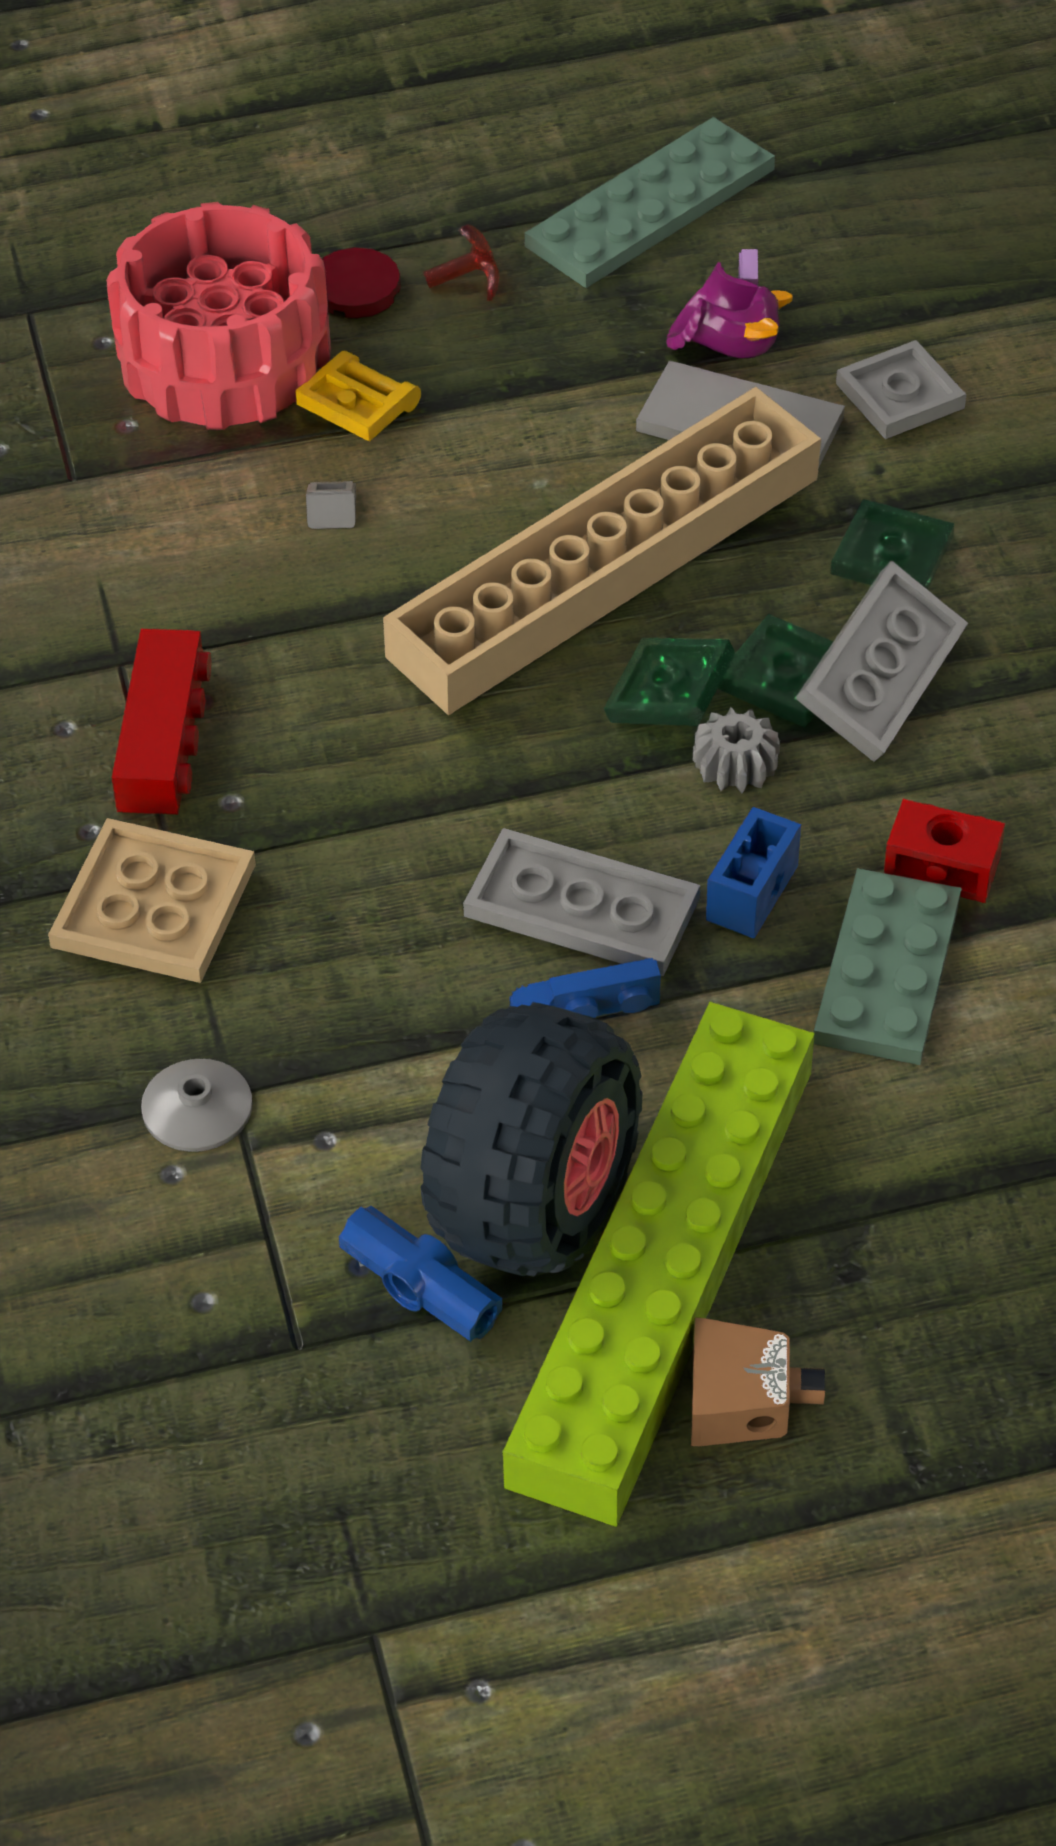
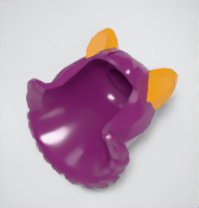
[666,262,793,359]

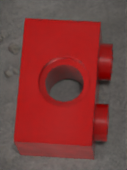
[884,799,1005,903]

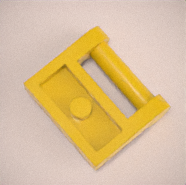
[296,350,421,442]

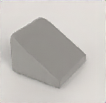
[306,481,356,529]

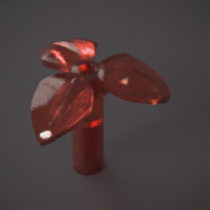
[423,224,499,301]

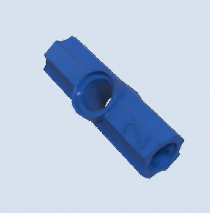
[339,1205,502,1341]

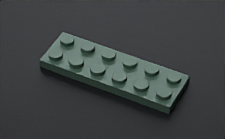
[525,117,775,288]

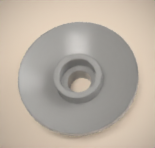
[141,1059,252,1152]

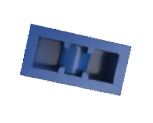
[706,807,801,938]

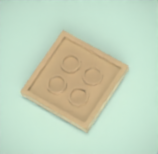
[48,818,256,983]

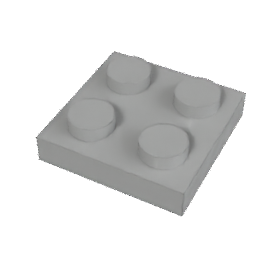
[836,340,966,439]

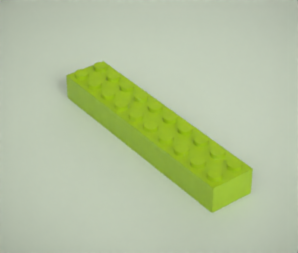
[503,1002,815,1527]

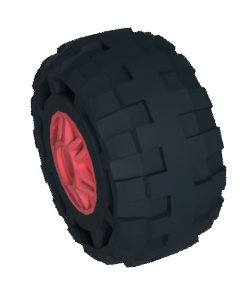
[420,1002,643,1277]

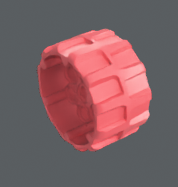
[106,202,331,430]

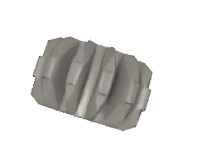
[693,707,780,794]

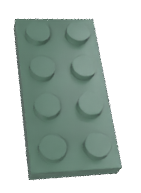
[814,868,961,1065]

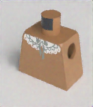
[691,1318,825,1446]

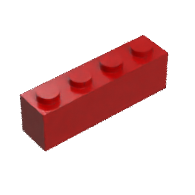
[111,628,212,815]

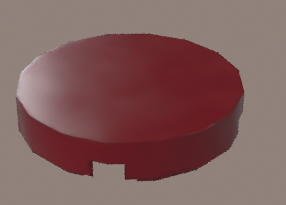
[322,247,401,319]

